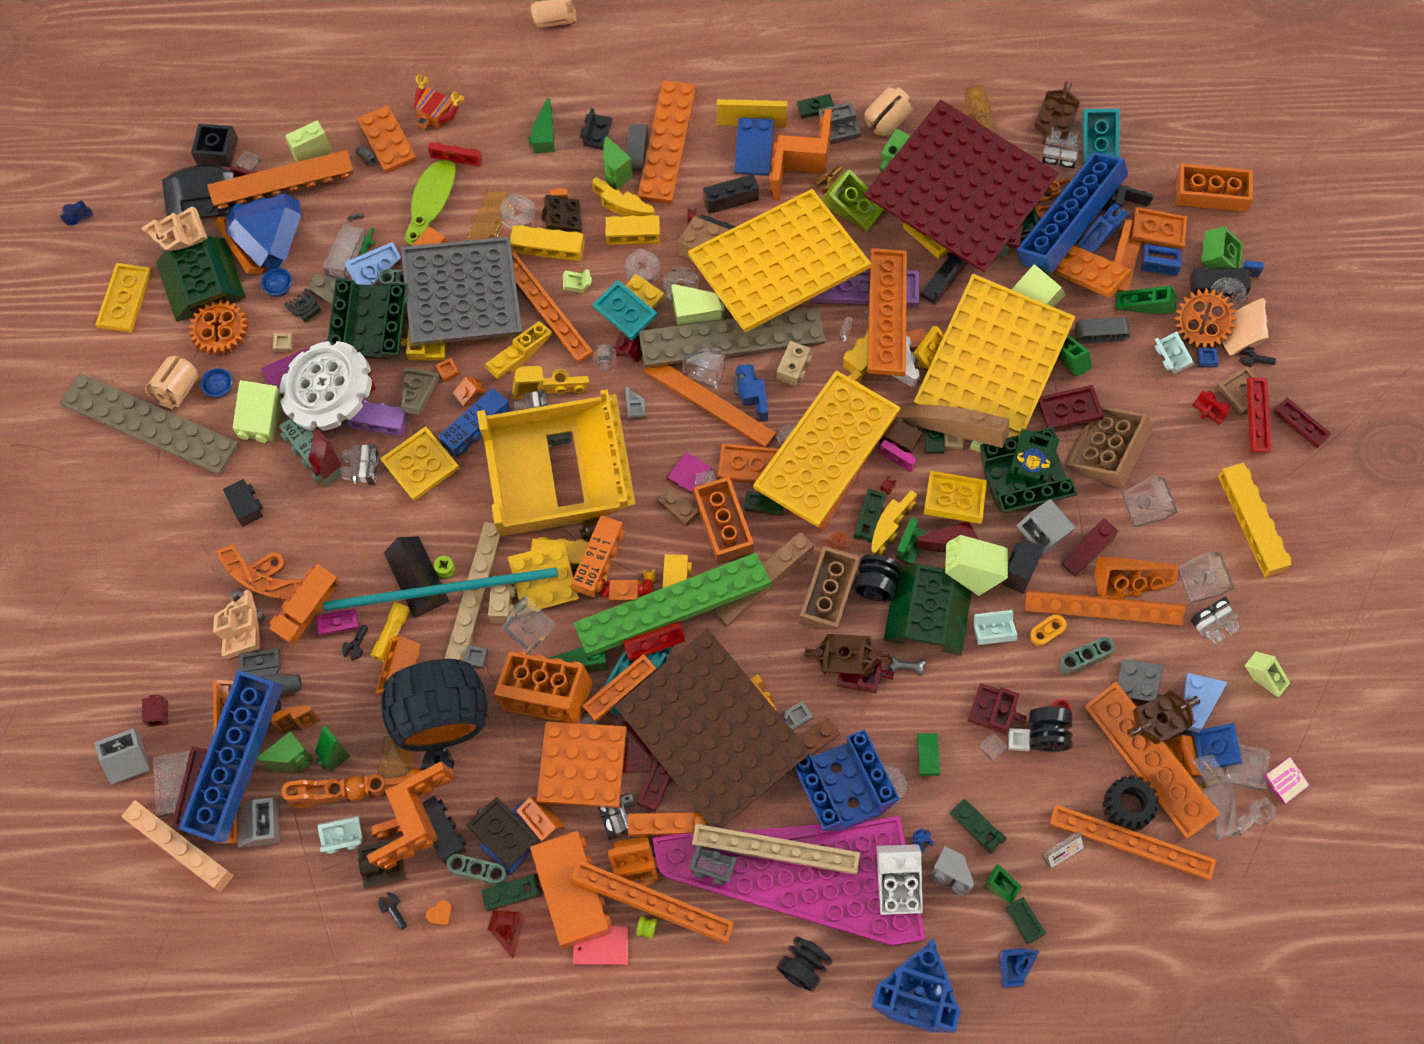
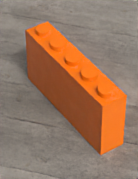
[530,831,612,950]

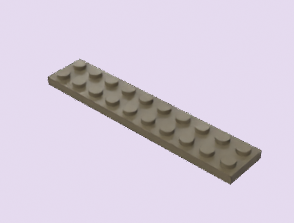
[639,307,826,368]
[60,373,239,476]

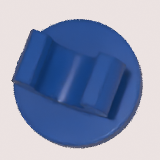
[911,829,934,852]

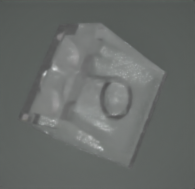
[682,347,725,389]
[1122,476,1178,527]
[1178,551,1234,603]
[501,595,557,654]

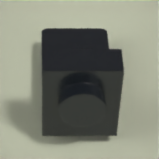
[1110,185,1154,207]

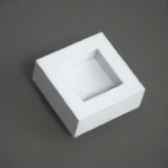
[1008,728,1030,751]

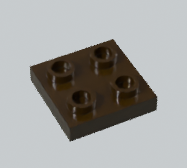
[542,194,582,233]
[357,838,407,890]

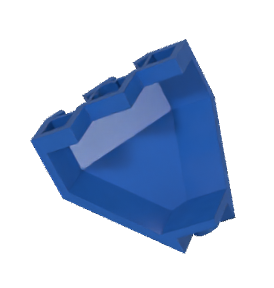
[226,193,301,269]

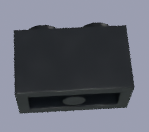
[223,479,263,527]

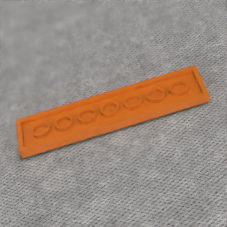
[637,80,696,204]
[867,248,907,376]
[1084,682,1221,839]

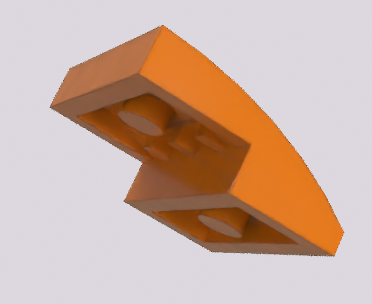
[271,706,321,734]

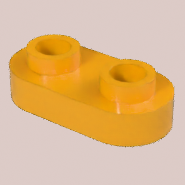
[1030,615,1066,646]

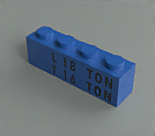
[438,388,510,458]

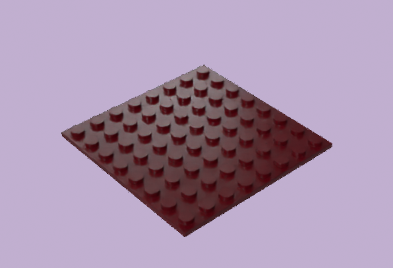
[863,99,1059,273]

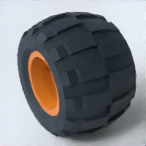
[381,659,488,751]

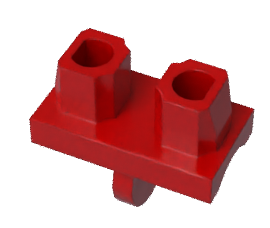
[1192,390,1230,425]

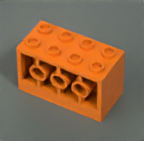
[493,651,593,723]

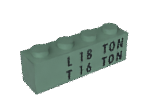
[279,418,343,487]

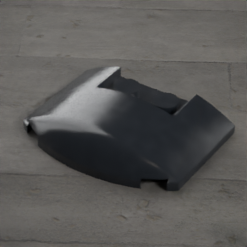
[162,165,236,218]

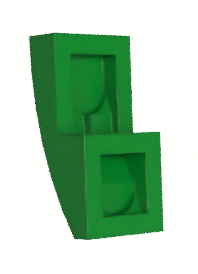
[916,733,940,776]

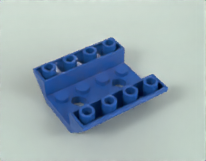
[794,729,900,831]

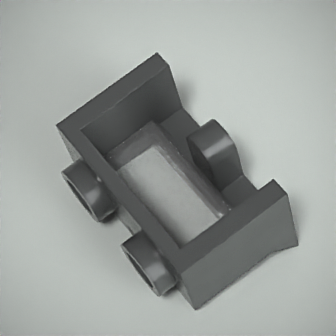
[689,845,738,886]

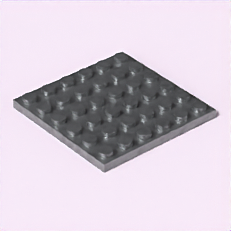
[401,237,522,346]

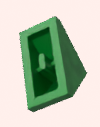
[983,864,1022,904]

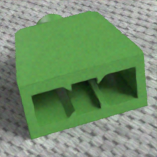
[879,128,910,172]

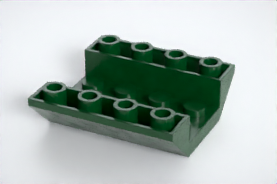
[156,235,246,322]
[327,279,408,359]
[980,427,1077,514]
[883,564,972,655]

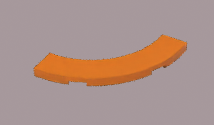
[216,544,307,600]

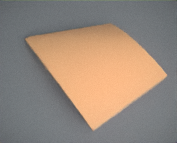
[142,206,208,251]
[1212,298,1269,357]
[213,590,260,660]

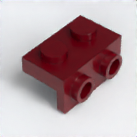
[612,327,649,362]

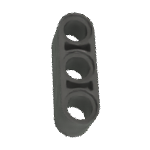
[626,124,647,169]
[1075,317,1131,344]

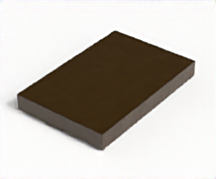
[466,796,539,869]

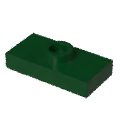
[797,94,834,119]
[924,428,945,454]
[744,491,783,516]
[1005,897,1047,945]

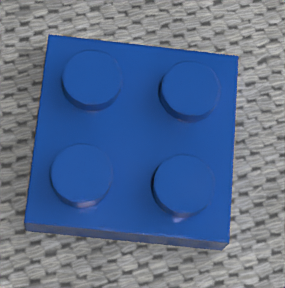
[1193,723,1243,772]

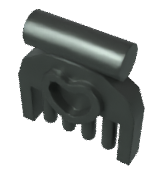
[285,288,321,322]

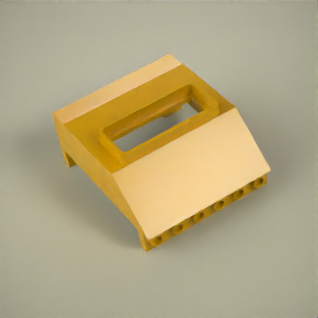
[477,389,636,537]

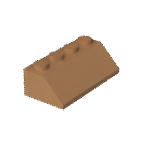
[799,546,861,629]

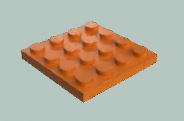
[537,721,627,808]

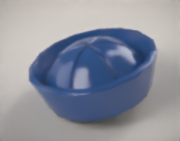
[261,268,292,297]
[200,368,233,398]

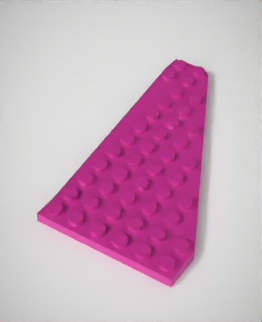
[653,816,926,946]

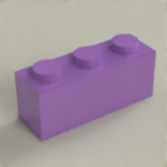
[346,400,409,437]

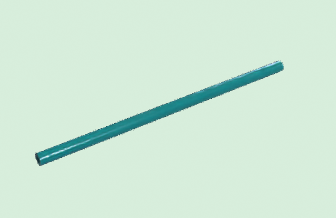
[323,567,558,611]

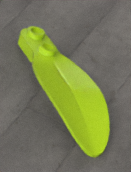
[405,160,456,246]

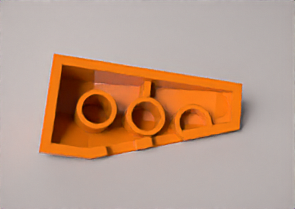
[1094,557,1179,599]

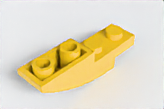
[592,177,655,217]
[485,321,552,379]
[871,490,917,555]

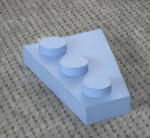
[344,242,401,285]
[1183,673,1227,733]

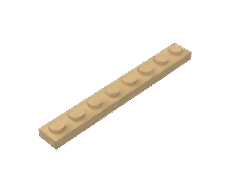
[445,522,502,661]
[692,824,860,875]

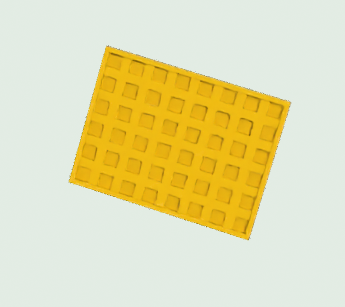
[688,189,871,333]
[913,274,1076,437]

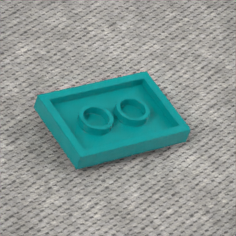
[592,280,658,341]

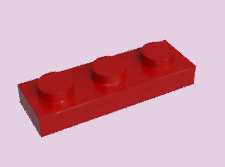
[428,142,482,167]
[623,621,685,661]

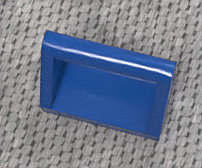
[1140,244,1181,277]

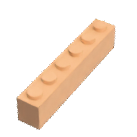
[121,800,234,892]

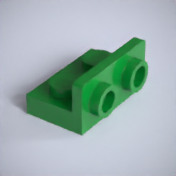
[895,517,927,565]

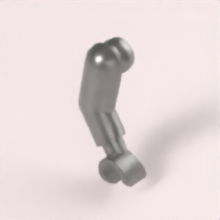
[230,588,265,623]

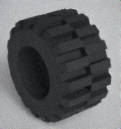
[1103,775,1160,831]

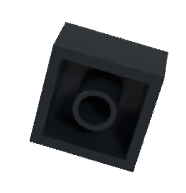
[191,123,238,167]
[1002,538,1044,594]

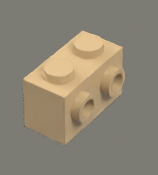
[776,341,813,387]
[488,584,516,624]

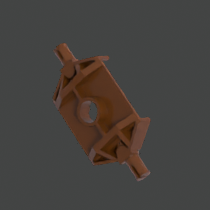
[1034,81,1080,146]
[804,634,890,677]
[1127,689,1200,744]

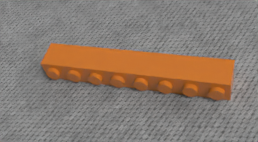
[207,150,353,209]

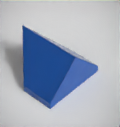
[998,948,1040,988]

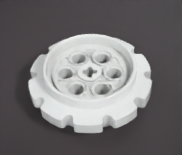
[279,341,372,431]

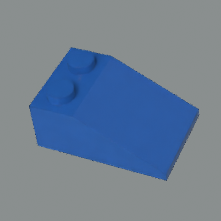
[735,118,773,176]

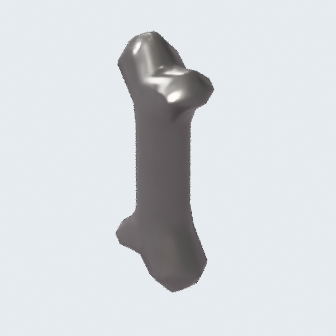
[888,655,927,676]

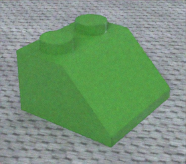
[603,137,633,190]
[1201,226,1243,269]
[257,732,314,773]

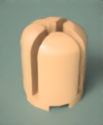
[531,0,576,28]
[864,85,914,137]
[145,355,198,409]

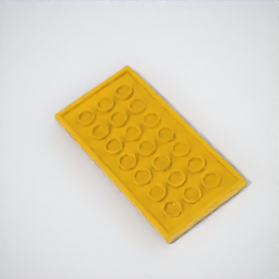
[753,370,901,527]

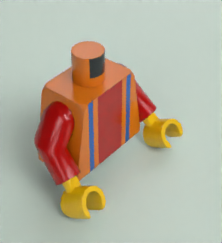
[414,75,464,130]
[598,569,656,602]

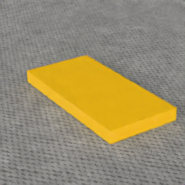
[717,99,787,127]
[95,263,152,333]

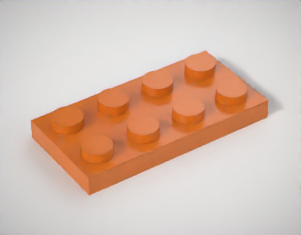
[357,105,417,174]
[1052,245,1132,298]

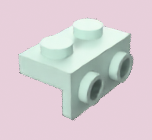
[1154,331,1194,375]
[973,610,1018,645]
[317,815,364,854]

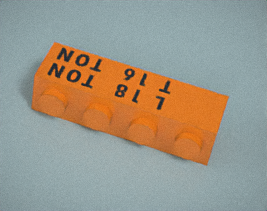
[571,515,625,598]

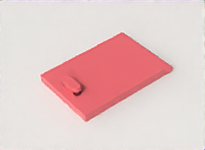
[573,926,629,966]

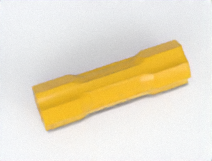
[371,603,410,663]

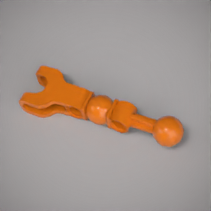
[281,768,424,810]

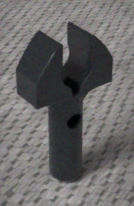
[1239,347,1276,367]
[342,625,368,661]
[378,892,407,930]

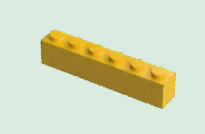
[1218,463,1292,578]

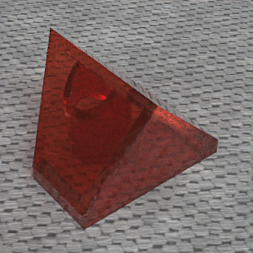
[487,910,524,958]

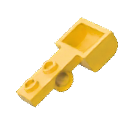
[512,366,589,400]

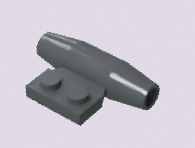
[239,648,302,697]

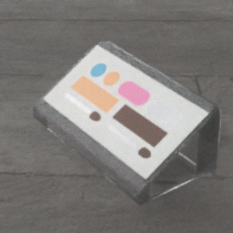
[1042,831,1084,869]

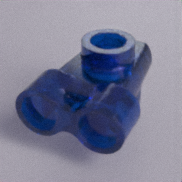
[60,200,93,226]

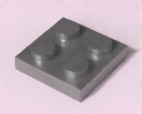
[1118,659,1163,703]

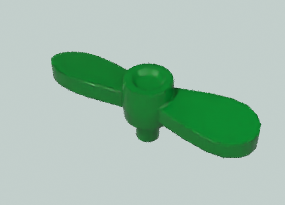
[360,227,376,255]

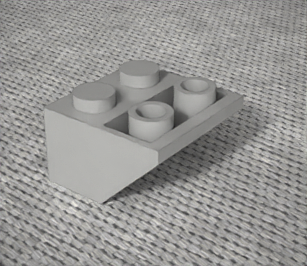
[1016,499,1076,555]
[94,728,151,785]
[237,797,280,848]
[930,846,974,896]

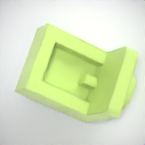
[563,269,592,293]

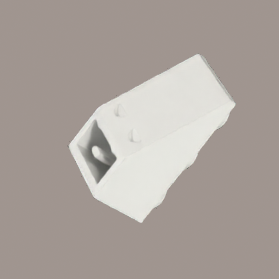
[876,844,923,915]

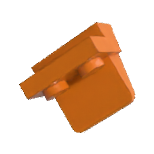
[608,836,658,887]

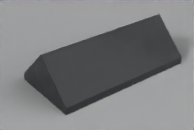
[384,536,450,618]

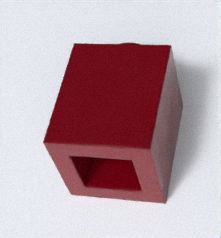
[142,695,168,727]

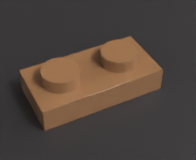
[658,487,699,526]

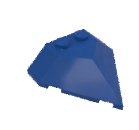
[871,938,961,1033]

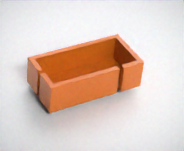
[269,564,340,647]

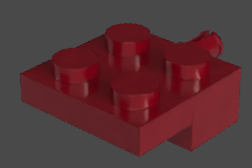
[837,649,894,694]
[968,683,1027,735]

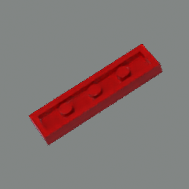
[1246,377,1271,453]

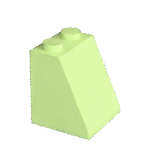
[285,120,332,162]
[1011,264,1066,307]
[671,284,724,326]
[233,380,283,443]
[945,535,1008,596]

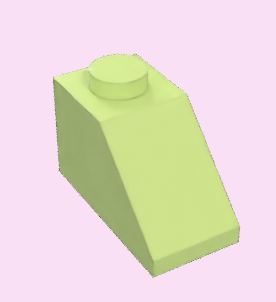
[1245,651,1290,697]

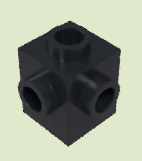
[421,747,454,770]

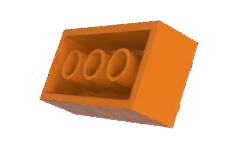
[1175,163,1253,212]
[693,477,754,564]

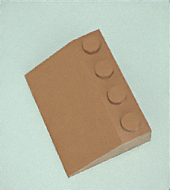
[1066,406,1153,488]

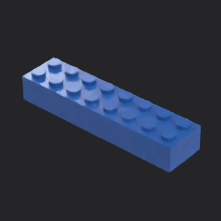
[1016,152,1128,274]
[179,670,283,843]

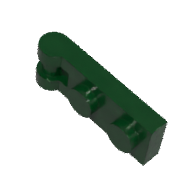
[853,489,886,543]
[950,798,1006,854]
[481,874,543,912]

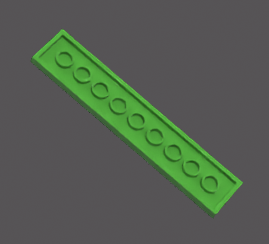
[574,553,772,657]

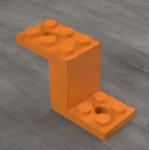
[769,109,832,200]
[367,762,456,870]

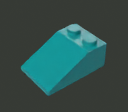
[1081,108,1120,163]

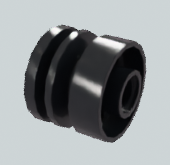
[854,554,901,602]
[1029,707,1073,752]
[776,936,833,993]

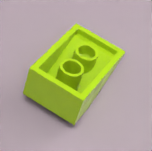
[821,169,884,231]

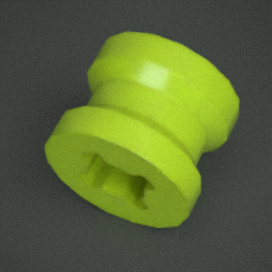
[434,556,455,579]
[636,916,657,940]

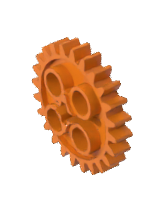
[1175,288,1237,348]
[188,300,249,356]

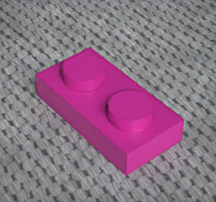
[879,440,917,472]
[316,608,359,636]

